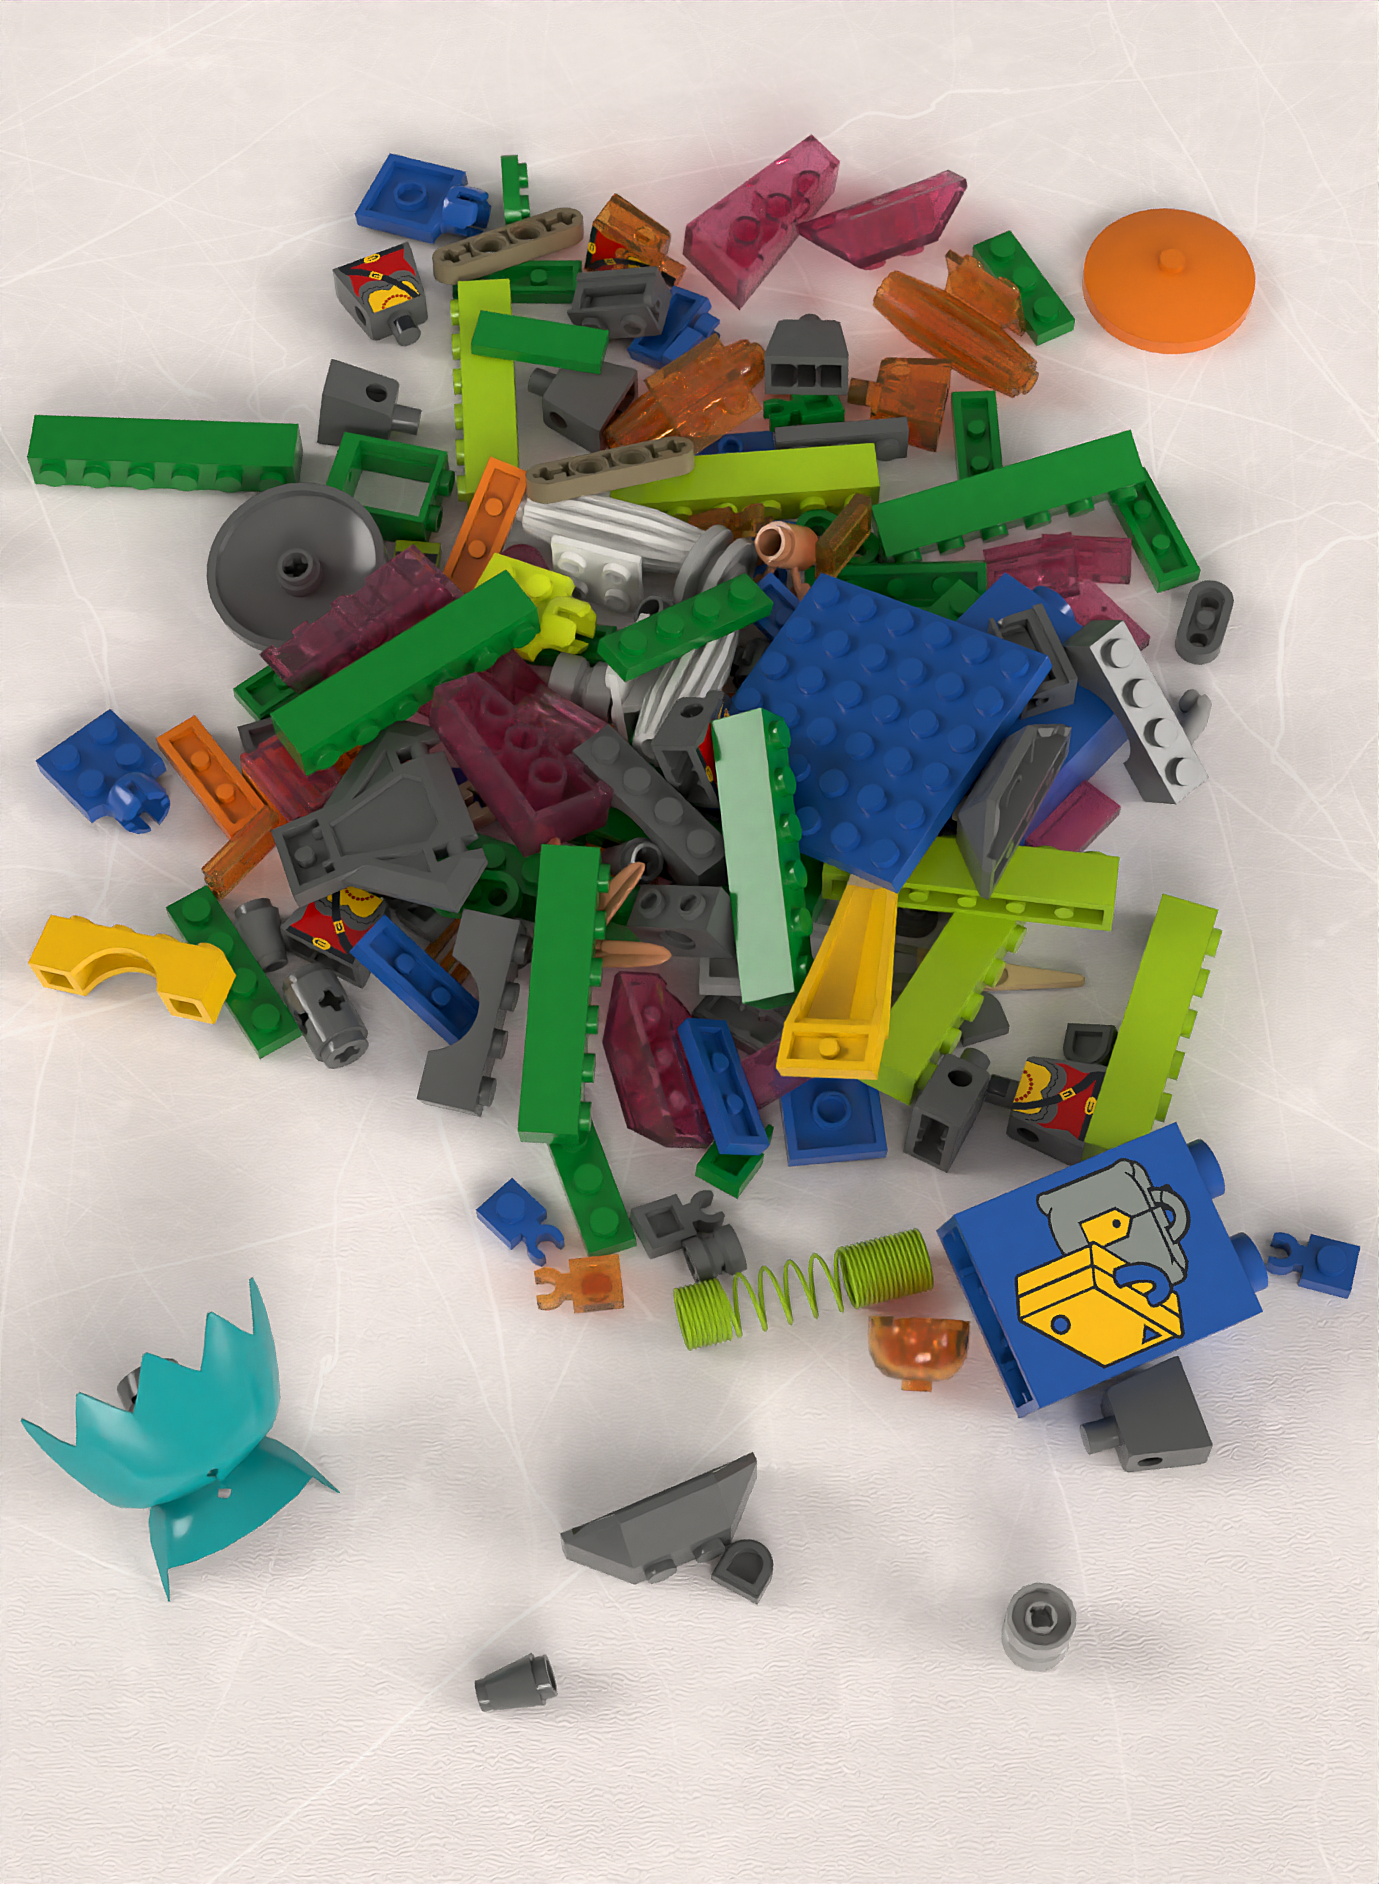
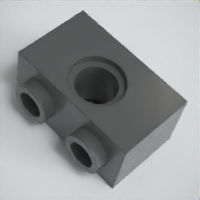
[626,884,736,959]

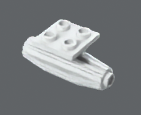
[516,494,705,613]
[605,613,740,767]

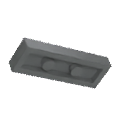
[774,417,909,461]

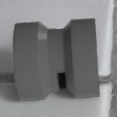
[682,1224,747,1284]

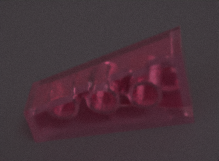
[682,134,840,311]
[259,544,465,695]
[428,672,614,858]

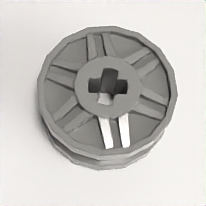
[673,524,758,604]

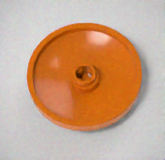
[1082,208,1255,354]

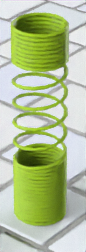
[673,1228,934,1351]

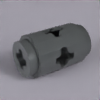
[282,963,369,1069]

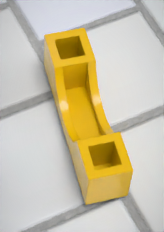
[28,915,236,1024]

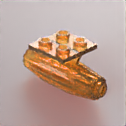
[873,249,1039,398]
[603,333,765,455]

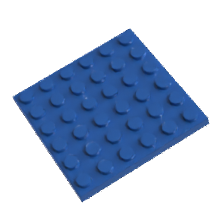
[695,573,1053,894]

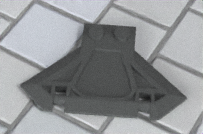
[271,720,488,914]

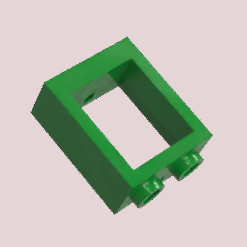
[326,432,455,543]

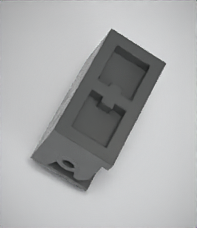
[567,266,672,339]
[987,603,1078,720]

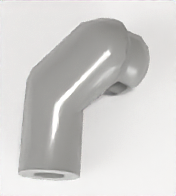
[1178,689,1212,745]

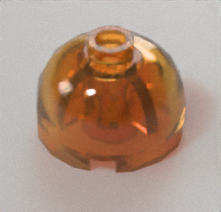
[867,1316,971,1392]

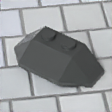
[952,724,1072,900]
[560,1452,757,1585]

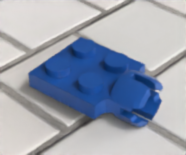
[355,153,491,244]
[36,709,170,834]
[776,1070,888,1167]

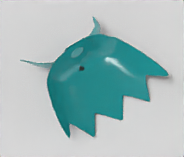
[21,1277,340,1602]

